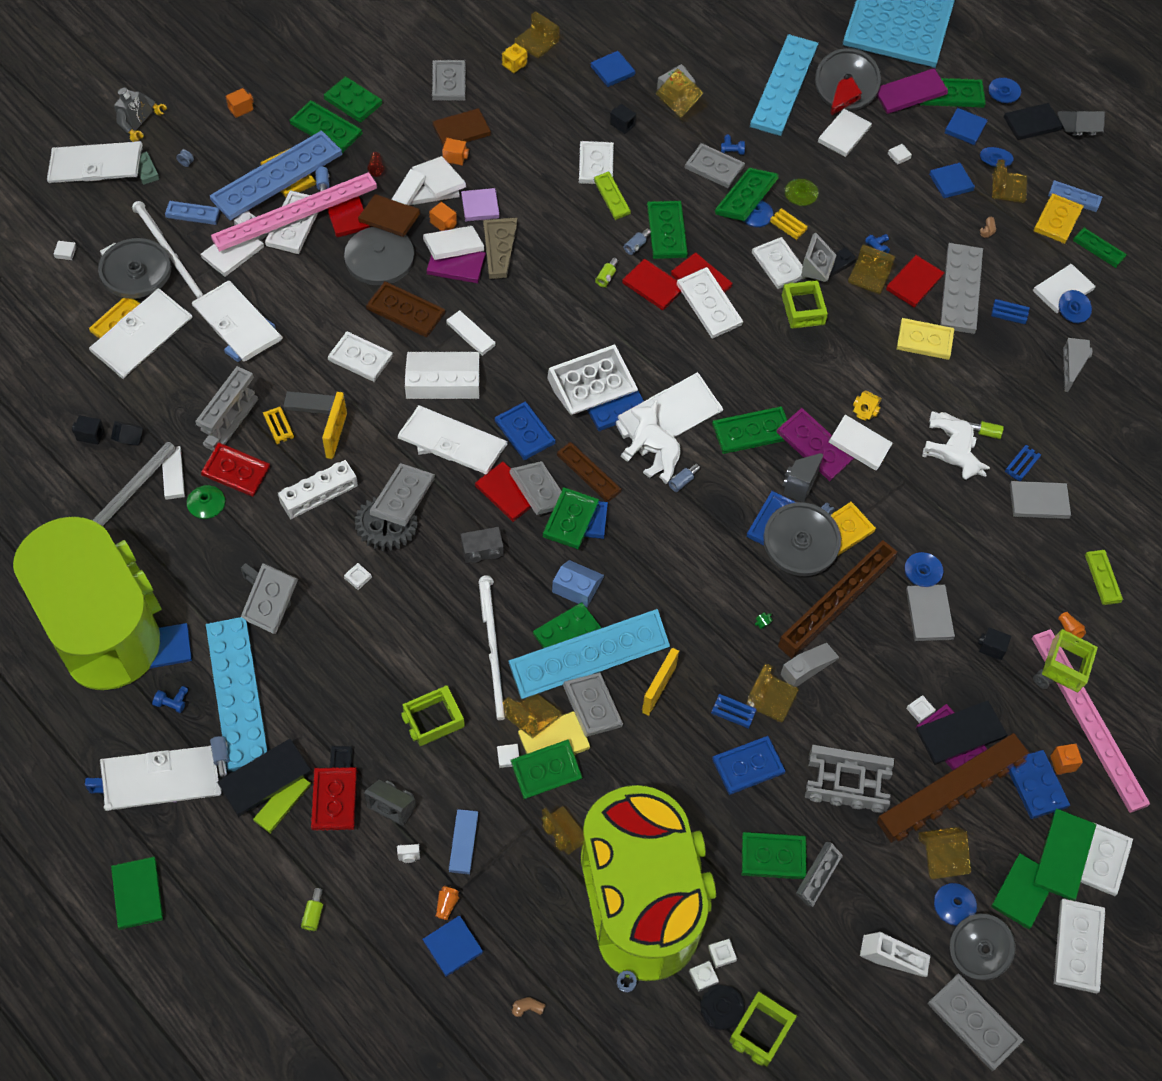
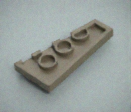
[483,218,518,279]

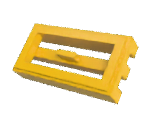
[770,208,808,240]
[263,407,294,444]

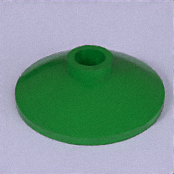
[187,485,225,519]

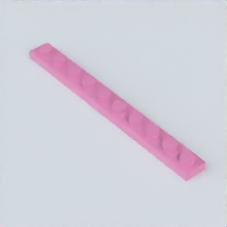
[211,172,377,252]
[1032,629,1150,813]

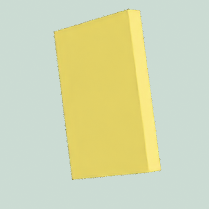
[897,318,954,360]
[518,712,590,754]

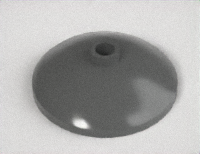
[950,914,1016,980]

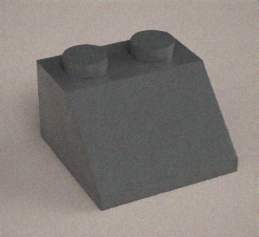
[1058,111,1105,135]
[782,453,823,502]
[364,780,416,827]

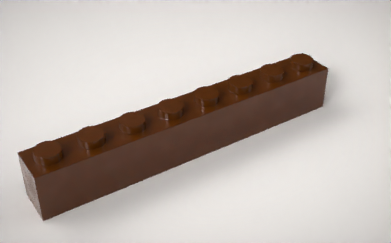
[778,540,897,659]
[877,733,1029,843]

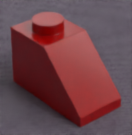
[830,77,862,115]

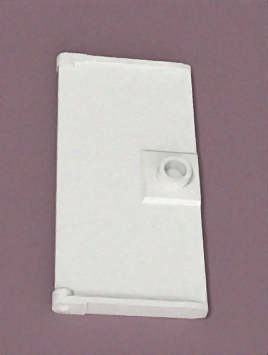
[47,141,142,183]
[192,281,283,362]
[89,288,193,379]
[618,372,723,456]
[398,405,508,474]
[100,746,222,811]

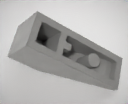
[1063,338,1092,392]
[780,643,839,689]

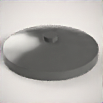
[815,48,881,111]
[344,227,414,285]
[98,238,171,298]
[763,502,841,576]

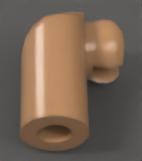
[980,217,996,238]
[512,997,546,1017]

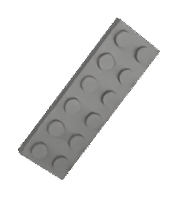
[940,243,983,334]

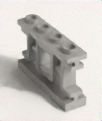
[195,366,258,451]
[805,745,894,813]

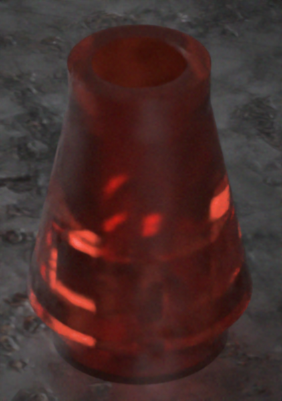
[367,152,384,177]

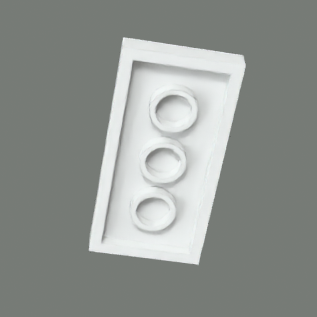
[265,191,318,254]
[677,267,743,339]
[1054,899,1105,994]

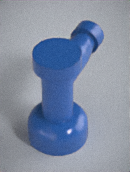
[721,135,745,155]
[865,234,890,259]
[152,686,188,713]

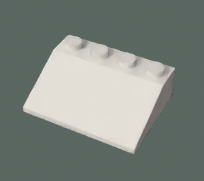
[547,344,638,415]
[405,352,479,399]

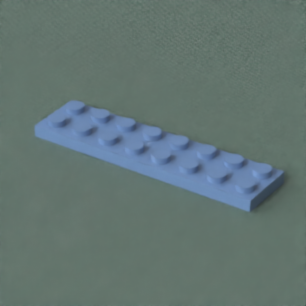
[209,131,342,221]

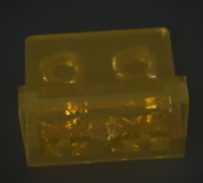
[515,11,559,58]
[656,68,703,117]
[992,159,1027,203]
[848,245,895,294]
[746,663,798,722]
[503,694,562,739]
[541,806,584,855]
[918,827,971,879]

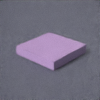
[461,188,499,221]

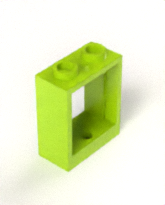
[782,281,828,328]
[1042,629,1098,693]
[401,685,465,746]
[729,991,797,1066]

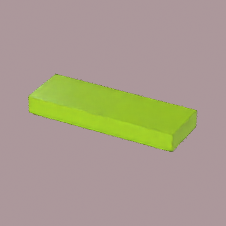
[594,171,631,220]
[1085,550,1123,605]
[253,778,311,833]

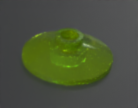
[785,179,818,206]

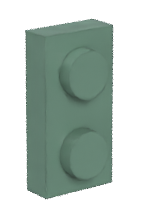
[138,152,159,185]

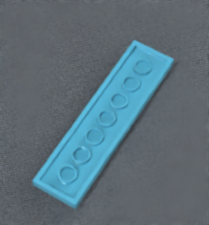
[750,34,818,136]
[508,609,670,699]
[206,617,268,772]

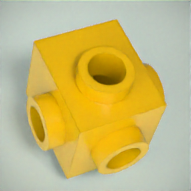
[502,43,527,73]
[853,390,882,420]

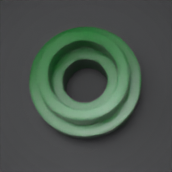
[755,612,773,629]

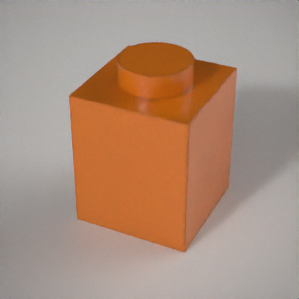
[226,88,254,118]
[442,138,469,165]
[429,202,457,231]
[1050,744,1083,775]

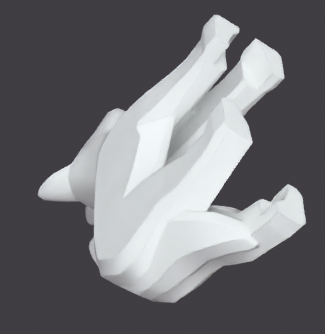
[621,400,680,484]
[922,411,990,480]

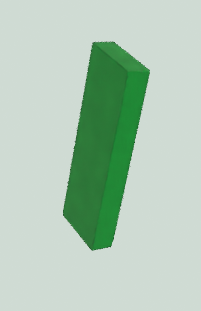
[1073,228,1127,268]

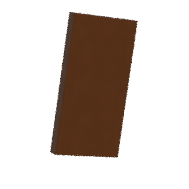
[366,281,445,338]

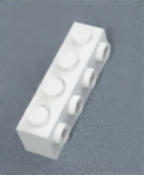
[278,460,358,520]

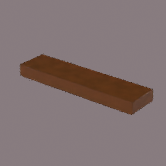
[557,442,621,502]

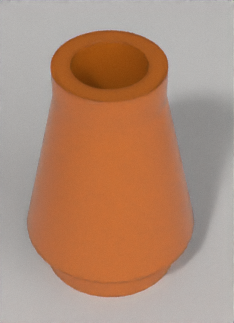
[1058,612,1086,638]
[435,886,459,920]

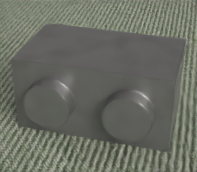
[461,527,503,563]

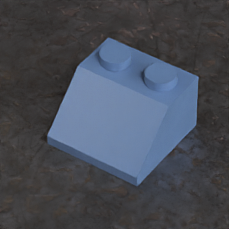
[552,560,604,607]

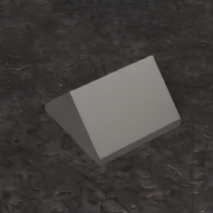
[801,233,836,282]

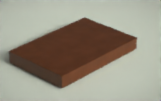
[432,108,491,147]
[358,194,420,237]

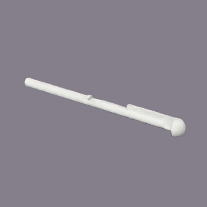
[132,201,203,298]
[479,575,505,720]

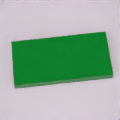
[920,78,986,107]
[290,100,363,153]
[715,168,778,221]
[647,201,688,259]
[712,406,787,454]
[1033,809,1097,901]

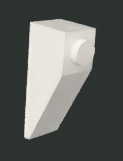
[860,932,930,977]

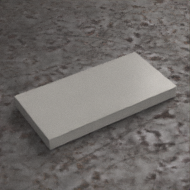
[370,463,435,526]
[927,973,1024,1072]

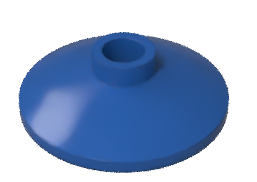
[989,78,1021,103]
[980,147,1013,167]
[743,201,773,227]
[1059,290,1092,323]
[904,552,943,587]
[934,883,977,926]

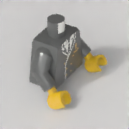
[114,88,167,142]

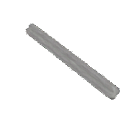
[92,442,175,526]

